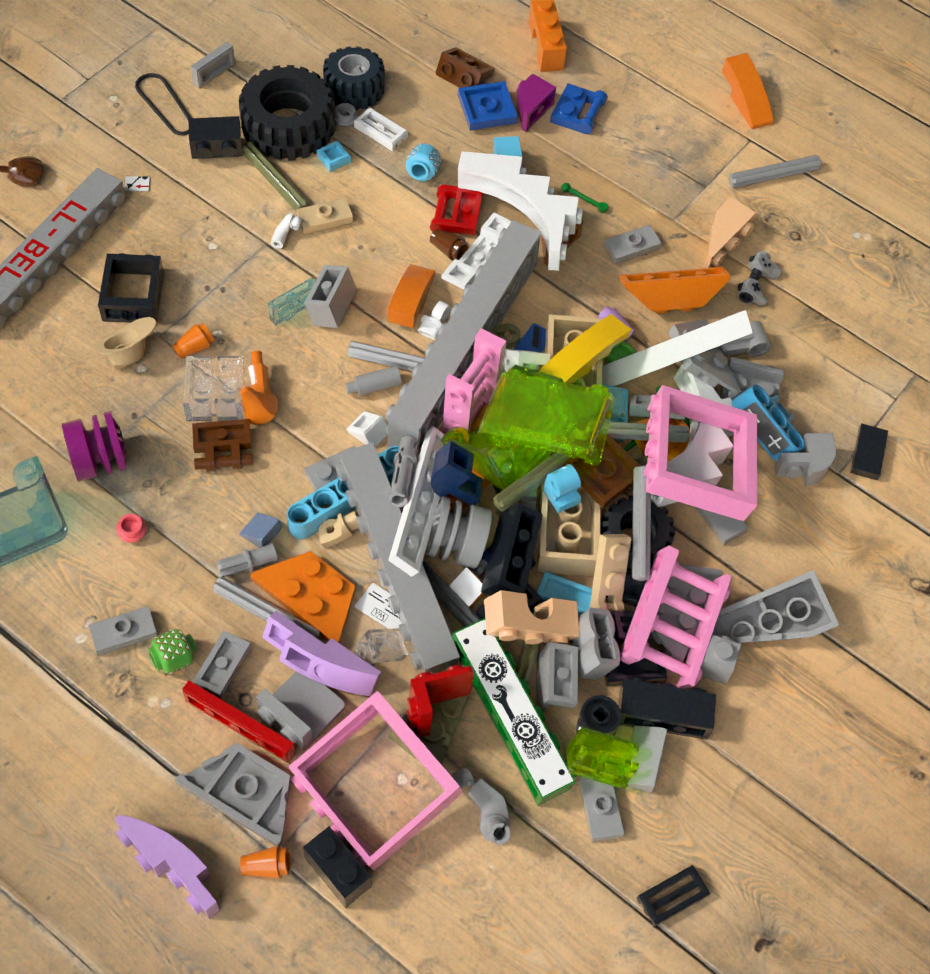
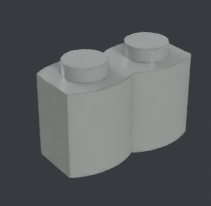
[571,607,620,680]

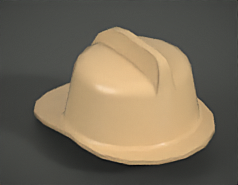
[95,317,157,370]

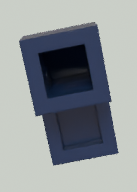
[431,441,483,505]

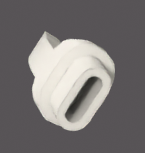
[418,301,452,341]

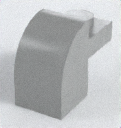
[775,433,836,486]

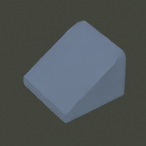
[240,512,281,548]

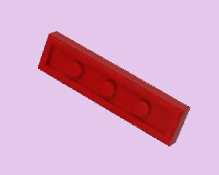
[182,680,295,763]

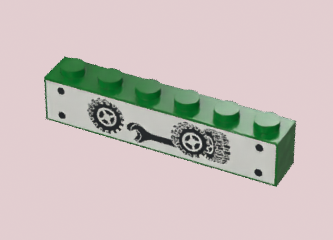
[452,618,576,806]

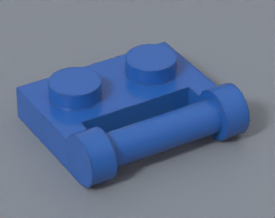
[550,83,608,134]

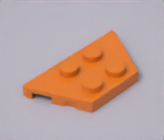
[250,551,355,643]

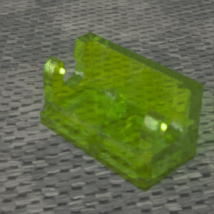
[566,727,639,789]

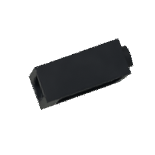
[98,253,164,324]

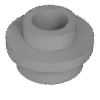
[335,103,358,126]

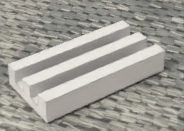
[354,108,408,151]

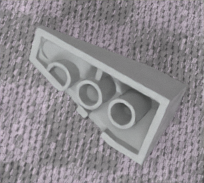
[712,570,839,643]

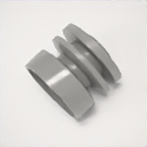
[425,496,492,569]

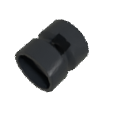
[575,695,622,749]

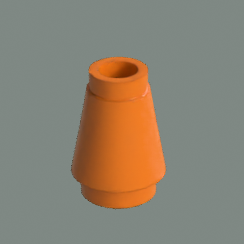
[172,323,215,359]
[240,845,291,879]

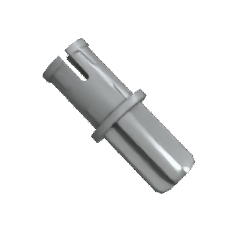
[217,543,278,577]

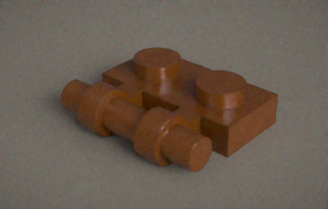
[192,419,253,472]

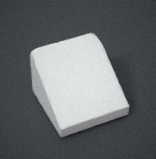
[346,411,387,447]

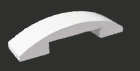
[441,213,511,290]

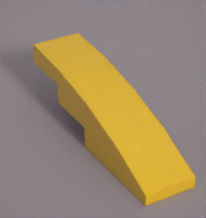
[537,314,632,391]

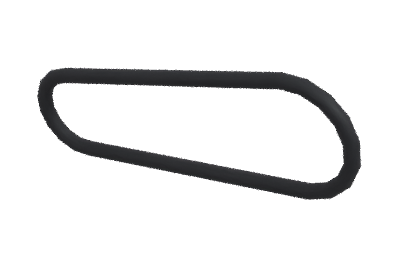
[135,73,191,135]

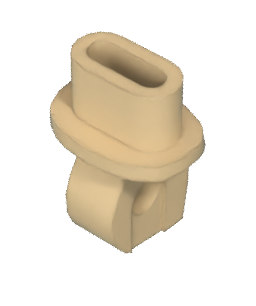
[318,511,359,549]

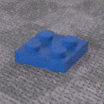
[458,81,518,130]

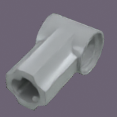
[720,321,771,357]

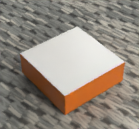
[449,567,484,608]

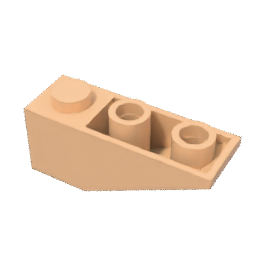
[704,197,756,268]

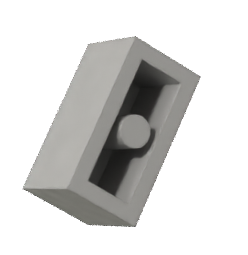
[305,265,357,328]

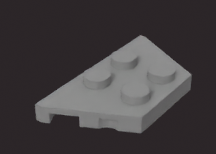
[668,319,742,399]
[651,564,723,662]
[175,743,291,846]

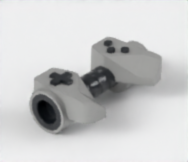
[737,251,782,306]

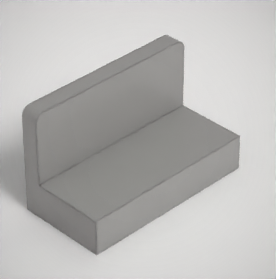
[536,642,578,712]

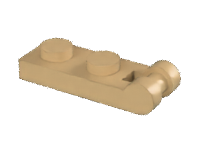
[590,534,631,612]

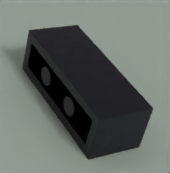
[480,502,543,596]
[618,678,716,740]

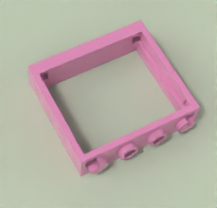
[644,385,757,521]
[289,691,463,871]

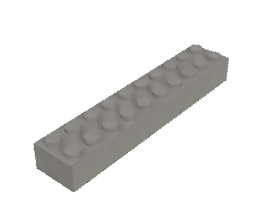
[385,220,541,455]

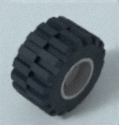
[323,46,385,110]

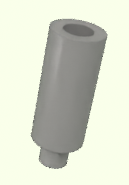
[345,366,401,396]

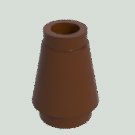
[430,229,469,261]

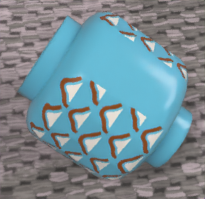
[405,143,441,182]

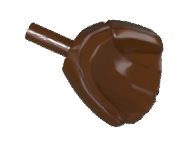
[0,156,44,187]

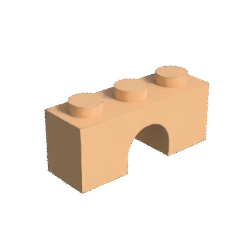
[484,590,580,645]

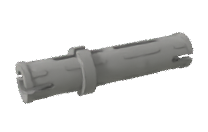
[388,436,418,507]

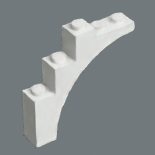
[458,151,583,271]
[651,363,734,507]

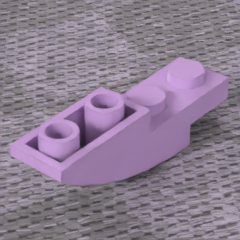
[262,611,381,696]
[115,815,220,919]

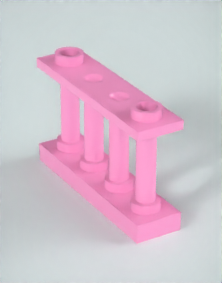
[442,329,506,450]
[620,546,732,689]

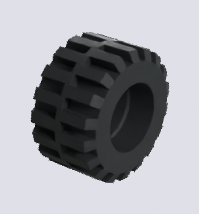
[600,495,675,573]

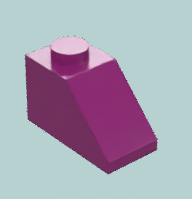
[516,73,556,132]

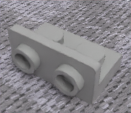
[720,358,784,400]

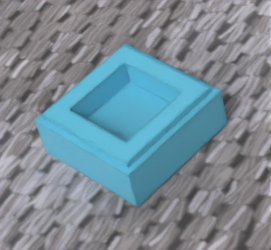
[317,141,351,172]

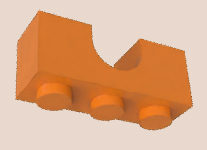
[528,0,567,72]

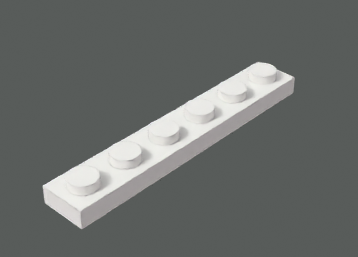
[388,426,455,577]

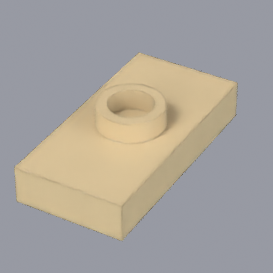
[296,198,353,234]

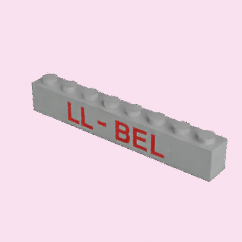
[0,168,126,329]

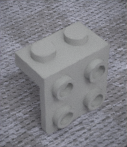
[256,671,345,751]

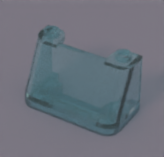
[0,456,68,567]

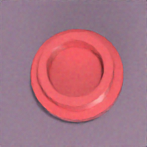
[116,514,147,543]

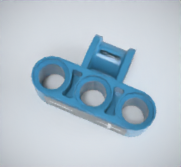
[732,384,805,462]

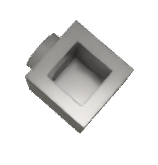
[701,634,741,685]

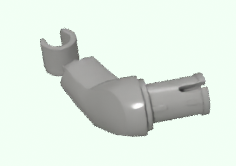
[452,768,511,845]

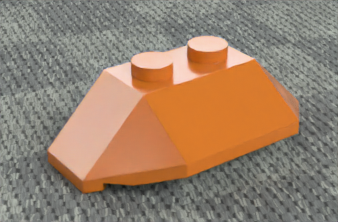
[620,266,730,314]

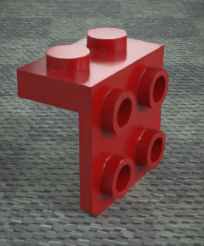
[406,665,474,738]

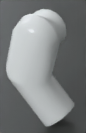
[270,213,302,249]

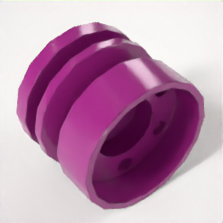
[62,411,127,482]

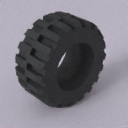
[239,65,335,161]

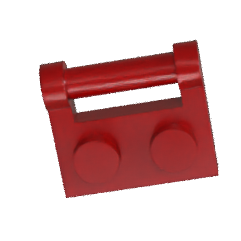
[430,185,483,236]

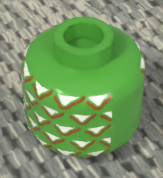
[148,629,197,674]

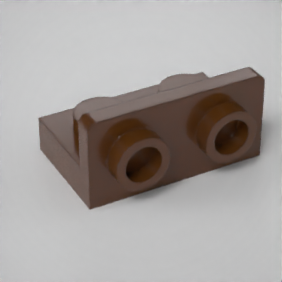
[436,47,495,88]

